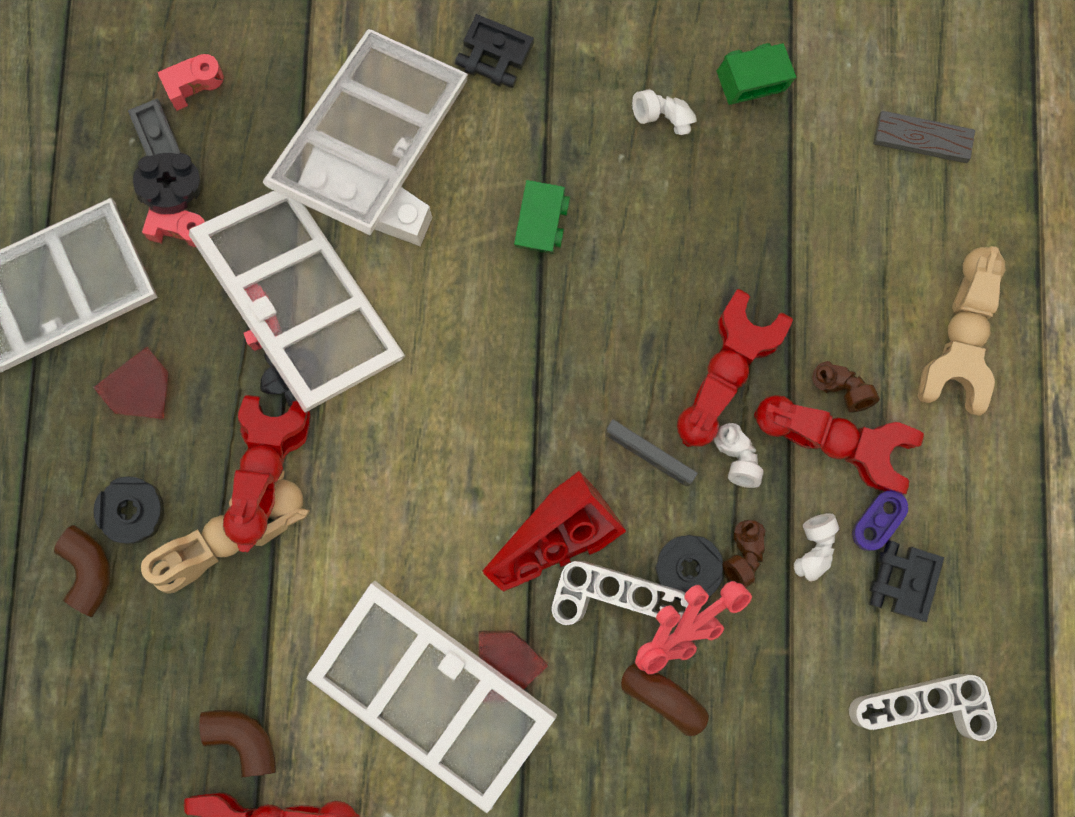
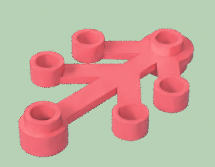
[635,581,752,674]

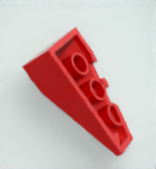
[482,471,626,592]

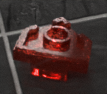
[93,347,169,419]
[479,630,548,701]

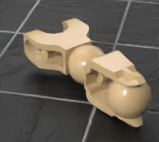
[918,246,1006,416]
[141,471,310,594]

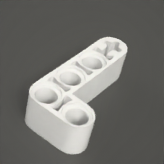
[552,561,688,625]
[849,674,997,741]

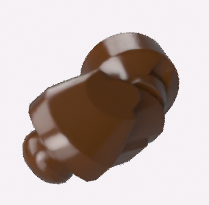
[812,361,880,412]
[722,520,765,588]

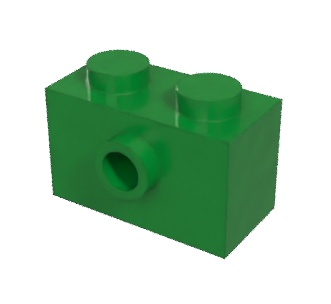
[716,43,797,105]
[514,180,570,254]

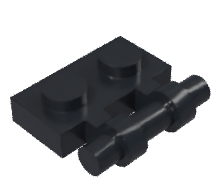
[455,14,534,88]
[869,540,944,622]

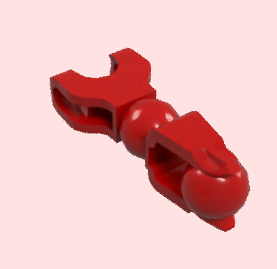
[677,289,793,447]
[223,395,311,552]
[754,395,924,495]
[184,792,360,817]

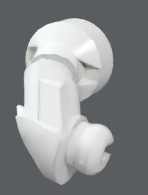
[632,89,697,135]
[714,423,764,488]
[794,513,839,582]

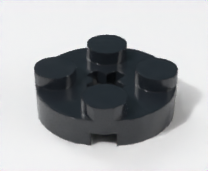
[133,153,201,214]
[94,476,164,544]
[655,535,723,601]

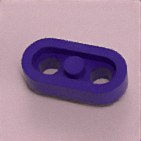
[852,490,908,551]

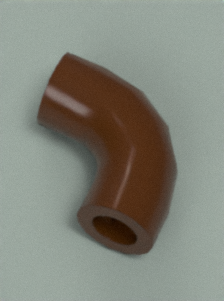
[54,525,110,617]
[621,663,709,736]
[199,710,276,777]

